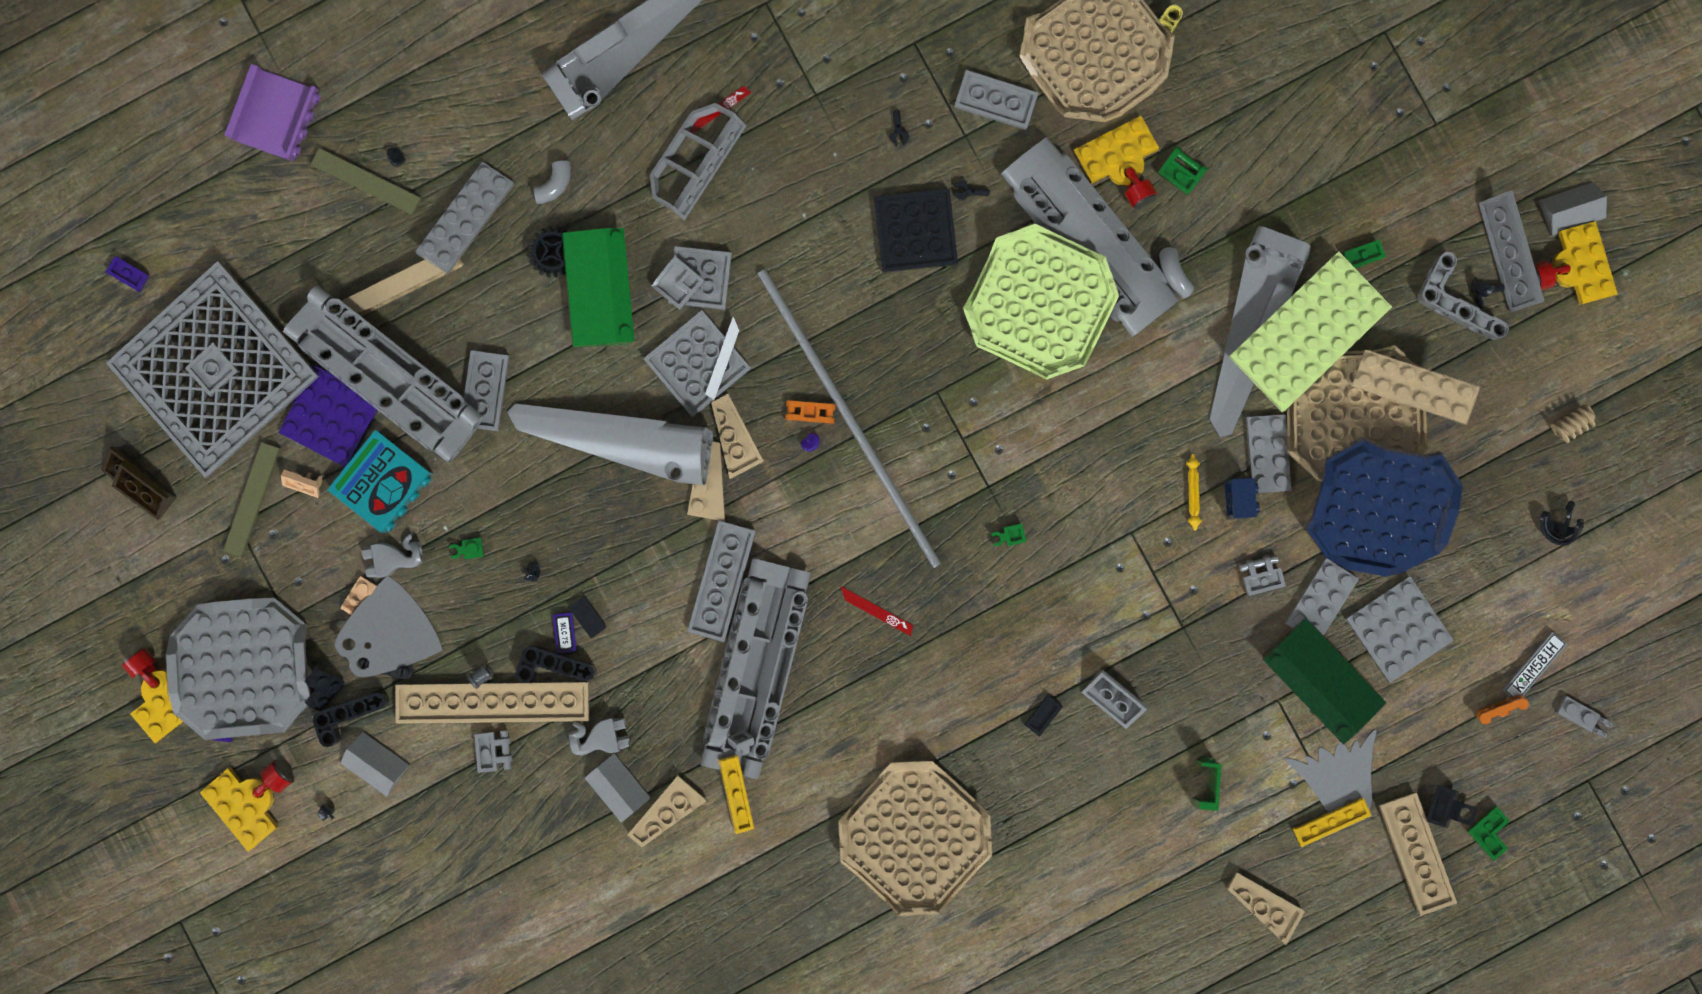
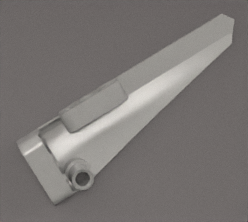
[540,0,702,121]
[1210,226,1310,437]
[507,404,713,485]

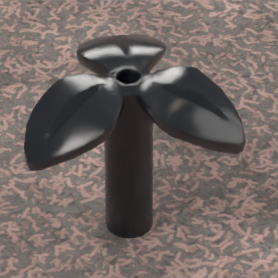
[1471,277,1505,309]

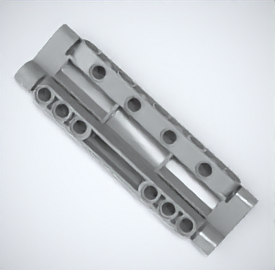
[1001,137,1179,338]
[283,285,484,463]
[700,558,811,779]

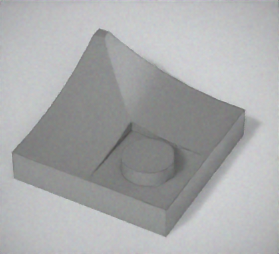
[652,256,705,310]

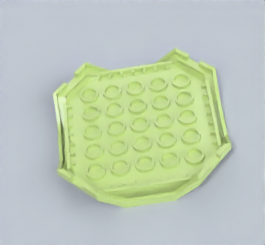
[963,224,1119,380]

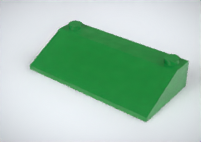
[562,228,635,347]

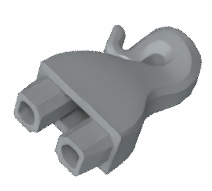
[362,534,424,578]
[569,717,630,755]

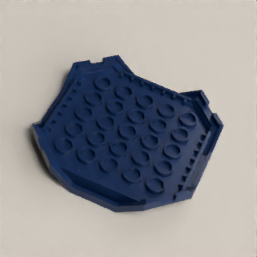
[1305,437,1463,577]

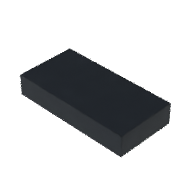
[569,596,607,639]
[1024,694,1063,737]

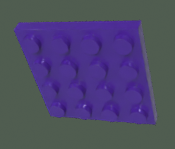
[278,365,383,467]

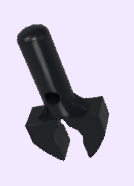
[890,110,909,147]
[953,180,990,201]

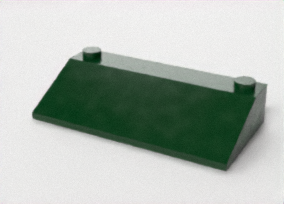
[1262,617,1386,745]

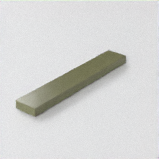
[310,148,422,216]
[223,442,281,557]

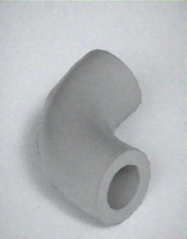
[534,161,571,204]
[1159,247,1194,298]

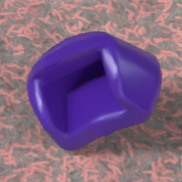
[800,432,820,452]

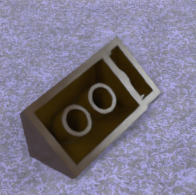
[101,446,177,520]

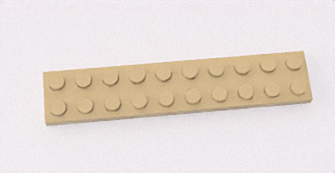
[395,682,589,724]

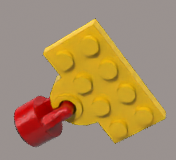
[1073,116,1159,209]
[1534,221,1618,305]
[122,647,183,743]
[200,760,294,852]

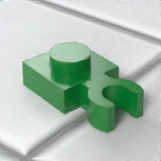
[991,523,1027,547]
[449,538,485,560]

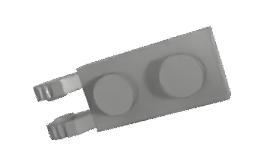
[1555,696,1613,738]

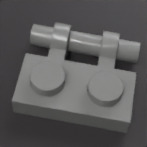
[1239,555,1286,596]
[474,730,513,773]

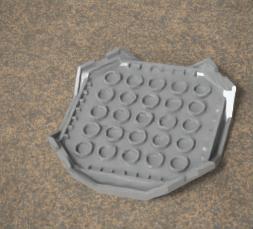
[166,598,311,740]

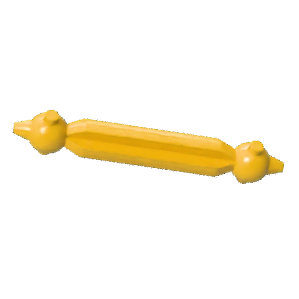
[1186,454,1202,531]

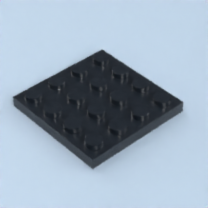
[874,188,958,273]

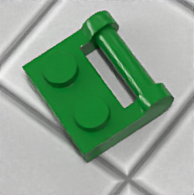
[1157,146,1208,196]

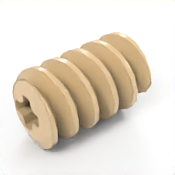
[1551,404,1595,443]

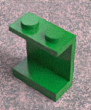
[1192,756,1222,811]

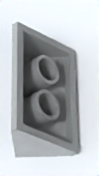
[1539,182,1607,236]
[1081,669,1148,729]
[340,731,410,796]
[585,753,651,822]

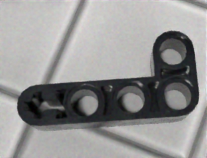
[516,646,597,682]
[313,692,390,747]

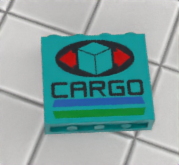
[328,430,433,533]

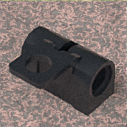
[1426,785,1478,828]

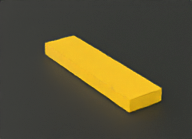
[718,754,754,834]
[1292,797,1372,847]

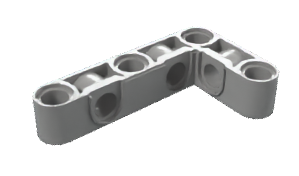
[1417,252,1509,340]

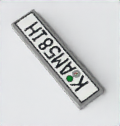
[1501,632,1568,697]

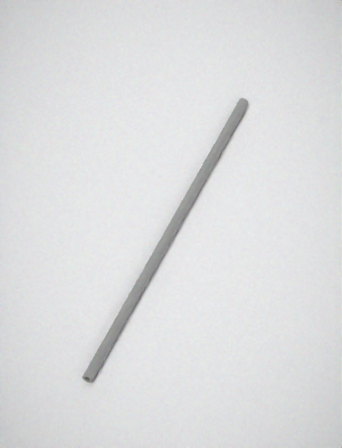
[758,269,941,568]

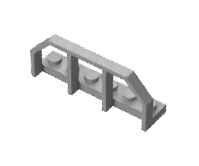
[650,103,746,220]

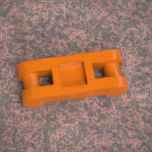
[785,401,836,424]
[1476,694,1529,724]

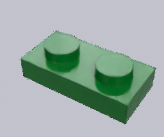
[1342,239,1386,269]

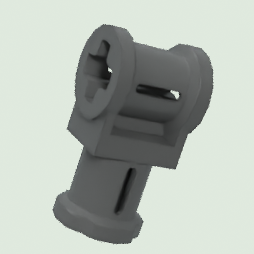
[467,664,494,689]

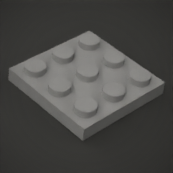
[668,246,732,310]

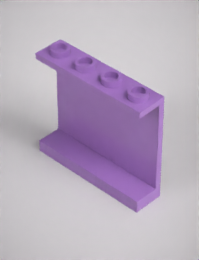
[224,64,321,162]

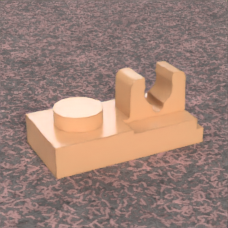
[281,470,322,498]
[341,576,377,615]

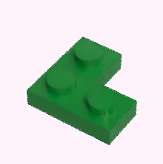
[1466,806,1510,861]

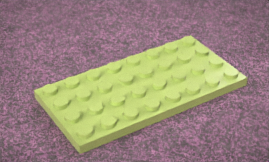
[1229,252,1392,412]

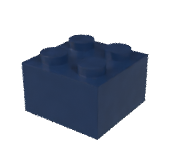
[1224,478,1260,520]

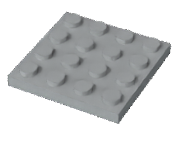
[644,310,751,418]
[1345,576,1454,683]

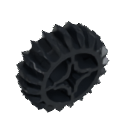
[527,226,567,278]

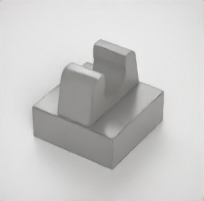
[727,730,755,756]

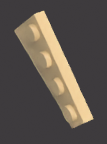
[711,394,764,479]
[687,442,725,522]
[628,775,707,847]
[1226,872,1305,945]

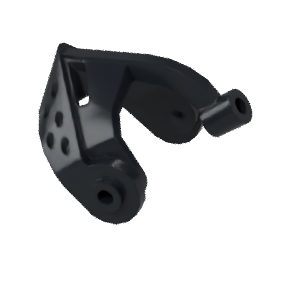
[1540,501,1584,546]

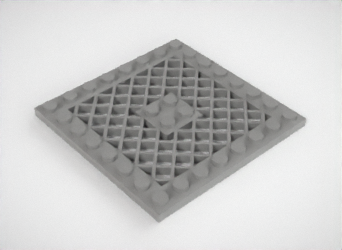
[106,261,319,478]

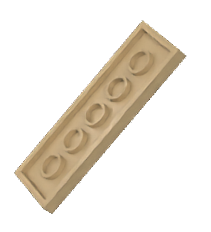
[1352,350,1480,424]
[1379,792,1457,916]

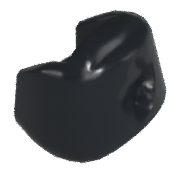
[387,147,406,168]
[522,562,540,582]
[318,803,335,821]

